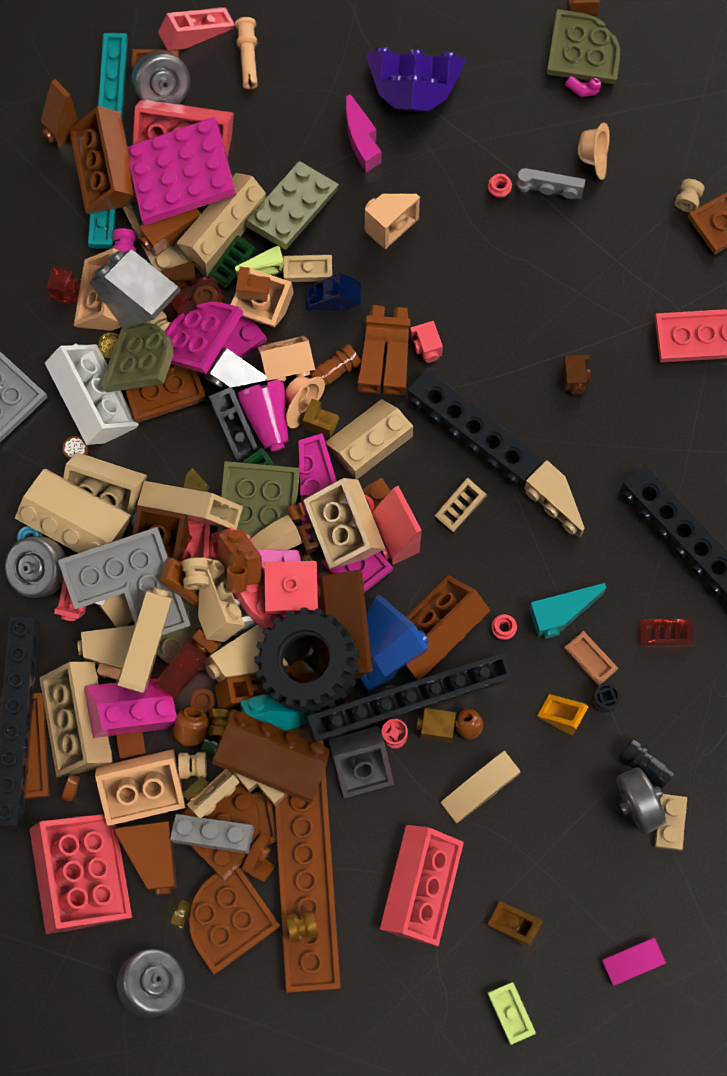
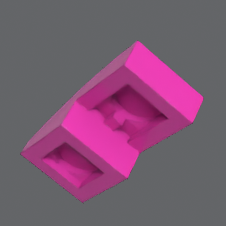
[602,938,666,986]

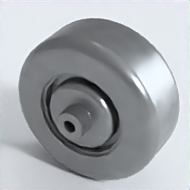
[132,50,190,105]
[5,536,66,598]
[616,767,666,834]
[117,949,185,1018]

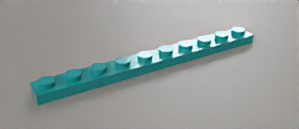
[88,33,128,249]

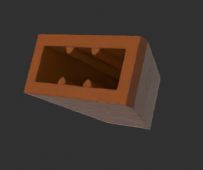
[140,208,201,256]
[115,822,177,896]

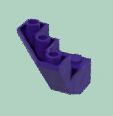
[366,47,465,111]

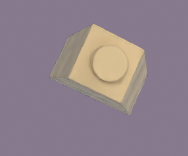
[205,624,289,683]
[78,625,136,669]

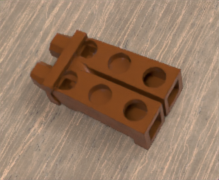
[358,305,411,396]

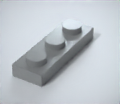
[170,814,255,854]

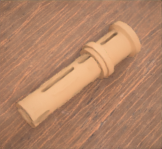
[235,17,258,89]

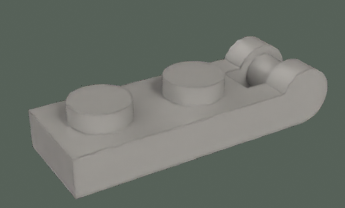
[516,168,585,199]

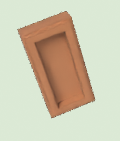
[564,631,619,686]

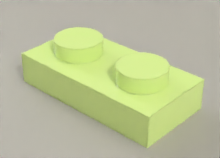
[488,982,536,1045]

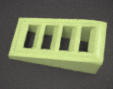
[235,246,284,280]

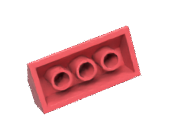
[133,100,234,157]
[380,825,464,946]

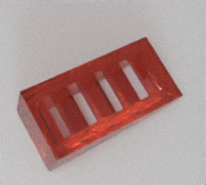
[641,619,694,647]

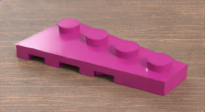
[299,433,337,542]

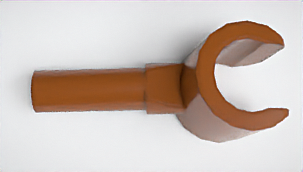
[287,503,306,524]

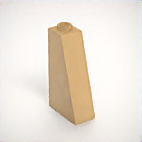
[137,481,243,529]
[118,587,173,693]

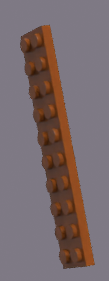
[275,725,341,993]

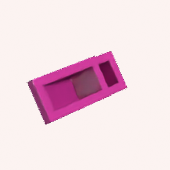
[346,94,381,172]

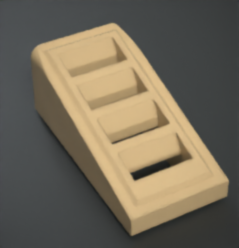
[434,478,487,532]

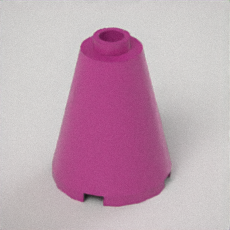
[236,380,288,452]

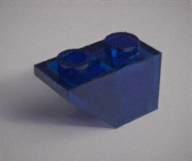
[306,273,361,311]

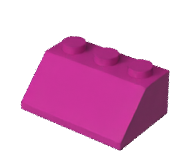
[84,678,176,738]

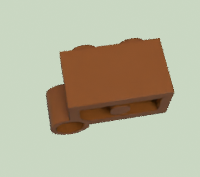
[217,530,262,593]

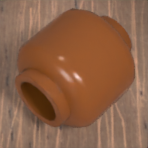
[173,707,209,747]

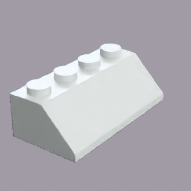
[45,345,139,445]

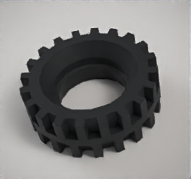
[254,607,360,713]

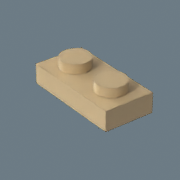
[284,255,332,282]
[187,769,240,819]
[655,794,687,851]

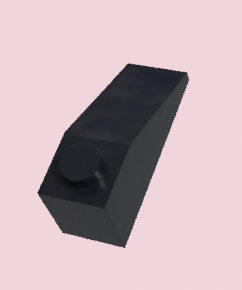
[205,386,259,463]

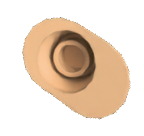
[578,123,610,180]
[285,376,325,428]

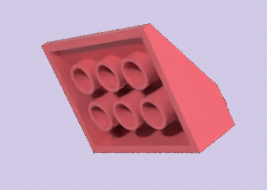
[30,814,132,934]

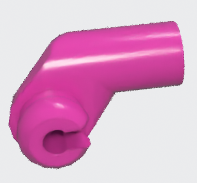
[565,76,601,97]

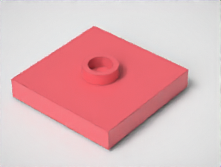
[265,561,318,614]

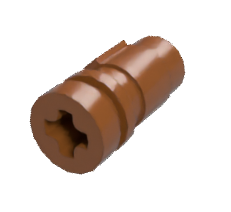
[309,344,361,386]

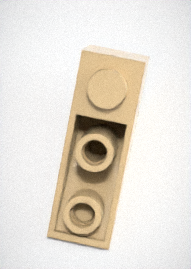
[524,460,585,538]
[198,557,245,642]

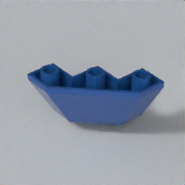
[355,595,429,696]

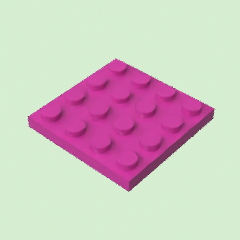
[127,117,237,226]

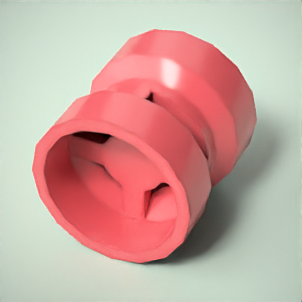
[382,719,408,749]

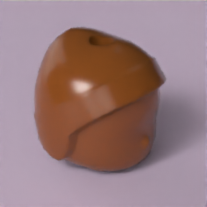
[455,709,483,740]

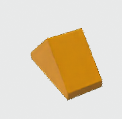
[537,694,589,736]

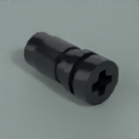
[619,737,675,788]

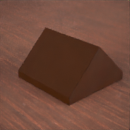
[132,505,190,562]

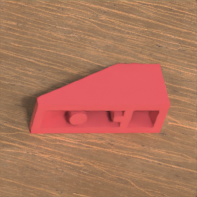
[158,8,235,50]

